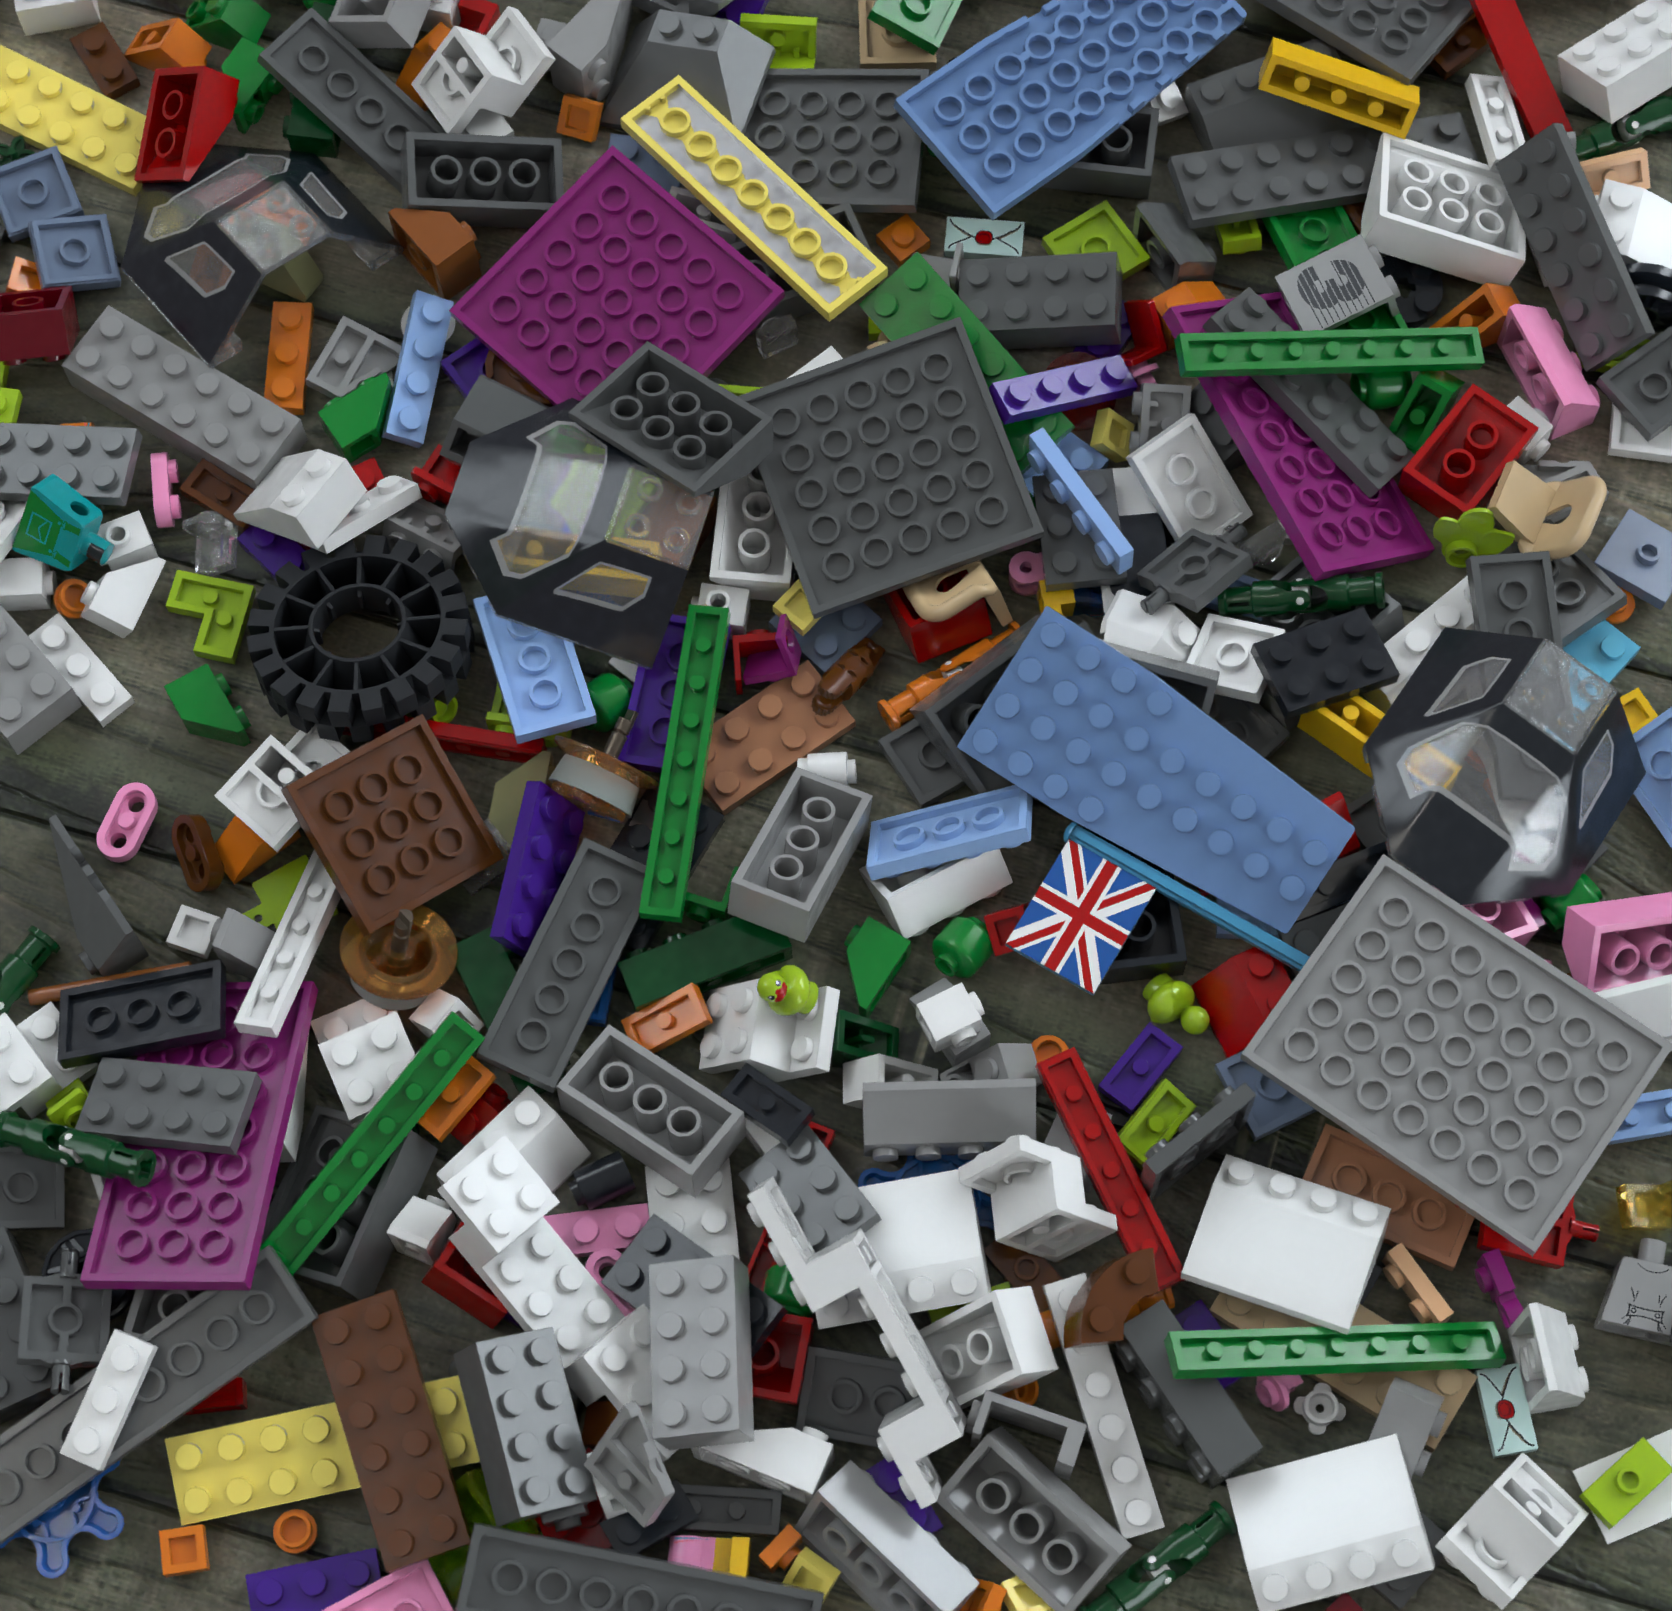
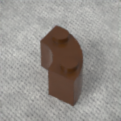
[1063,1248,1159,1349]

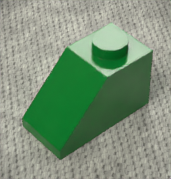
[1389,371,1465,455]
[844,916,911,1018]

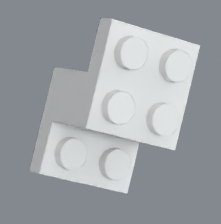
[411,6,556,134]
[214,724,351,852]
[699,978,840,1082]
[311,999,415,1124]
[0,1001,99,1119]
[958,1135,1118,1262]
[1435,1452,1589,1610]

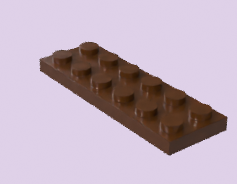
[312,1289,471,1573]

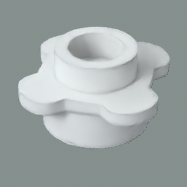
[1293,1383,1346,1435]

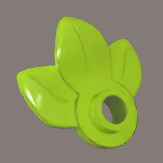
[1433,508,1515,568]

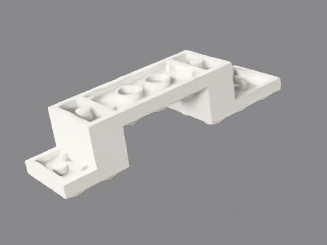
[437,1135,678,1462]
[746,1177,967,1509]

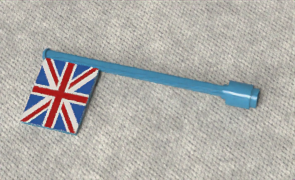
[1005,822,1310,996]

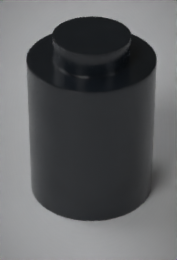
[568,1150,636,1210]

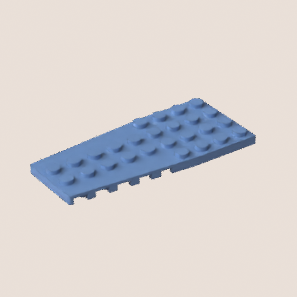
[894,0,1247,221]
[957,606,1355,933]

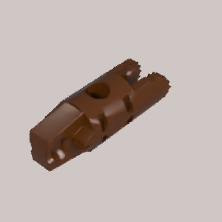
[811,637,885,716]

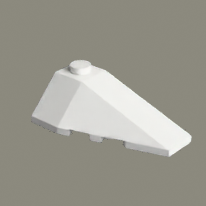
[1100,589,1201,662]

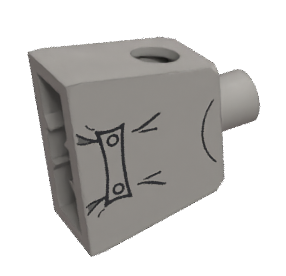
[1594,1238,1672,1346]

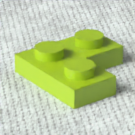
[166,570,257,664]

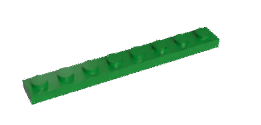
[1174,327,1485,378]
[639,604,731,923]
[259,1010,485,1276]
[1164,1321,1506,1379]

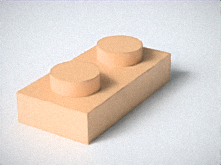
[1580,147,1651,196]
[1382,1242,1454,1323]

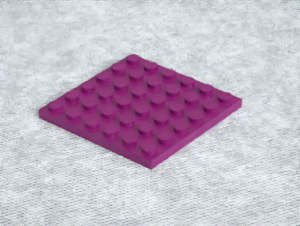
[449,145,785,450]

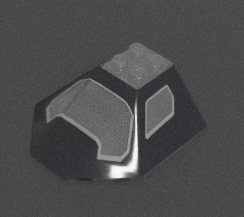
[121,144,404,368]
[444,398,715,670]
[1362,627,1646,907]

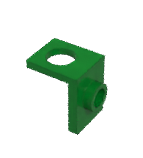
[684,866,739,923]

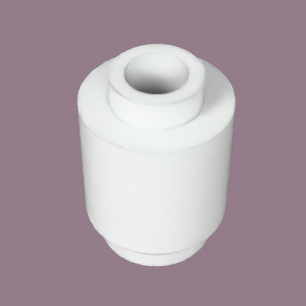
[797,752,857,787]

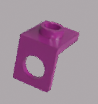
[743,614,802,685]

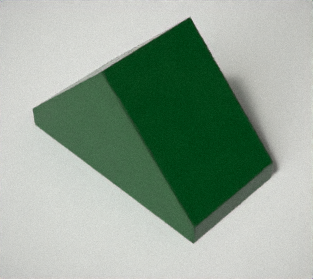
[832,1009,899,1068]

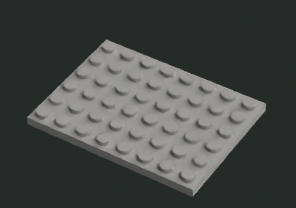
[1240,854,1672,1256]

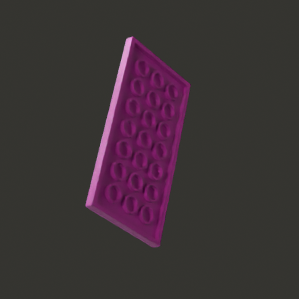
[1162,292,1435,581]
[80,981,318,1290]

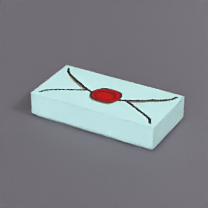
[944,216,1024,259]
[1474,1363,1538,1459]

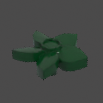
[0,135,35,166]

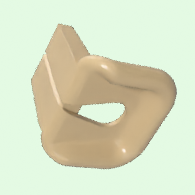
[1487,461,1607,561]
[902,560,1013,627]

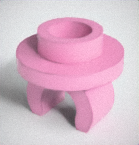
[1128,360,1159,392]
[1255,1375,1303,1412]

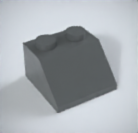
[1133,202,1217,291]

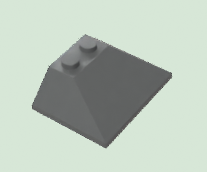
[600,9,776,135]

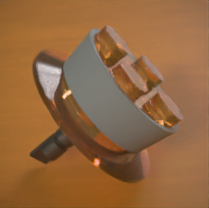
[549,709,659,822]
[339,905,458,1011]

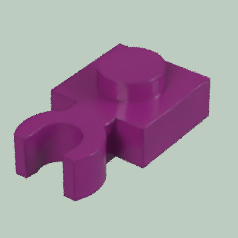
[1475,1248,1523,1329]

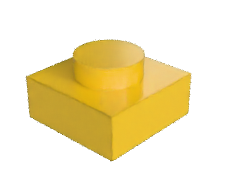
[1601,688,1658,734]

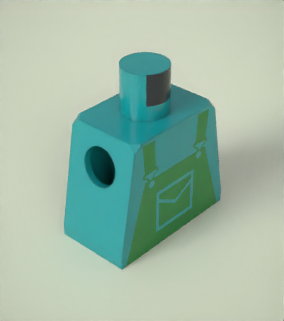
[12,474,114,571]

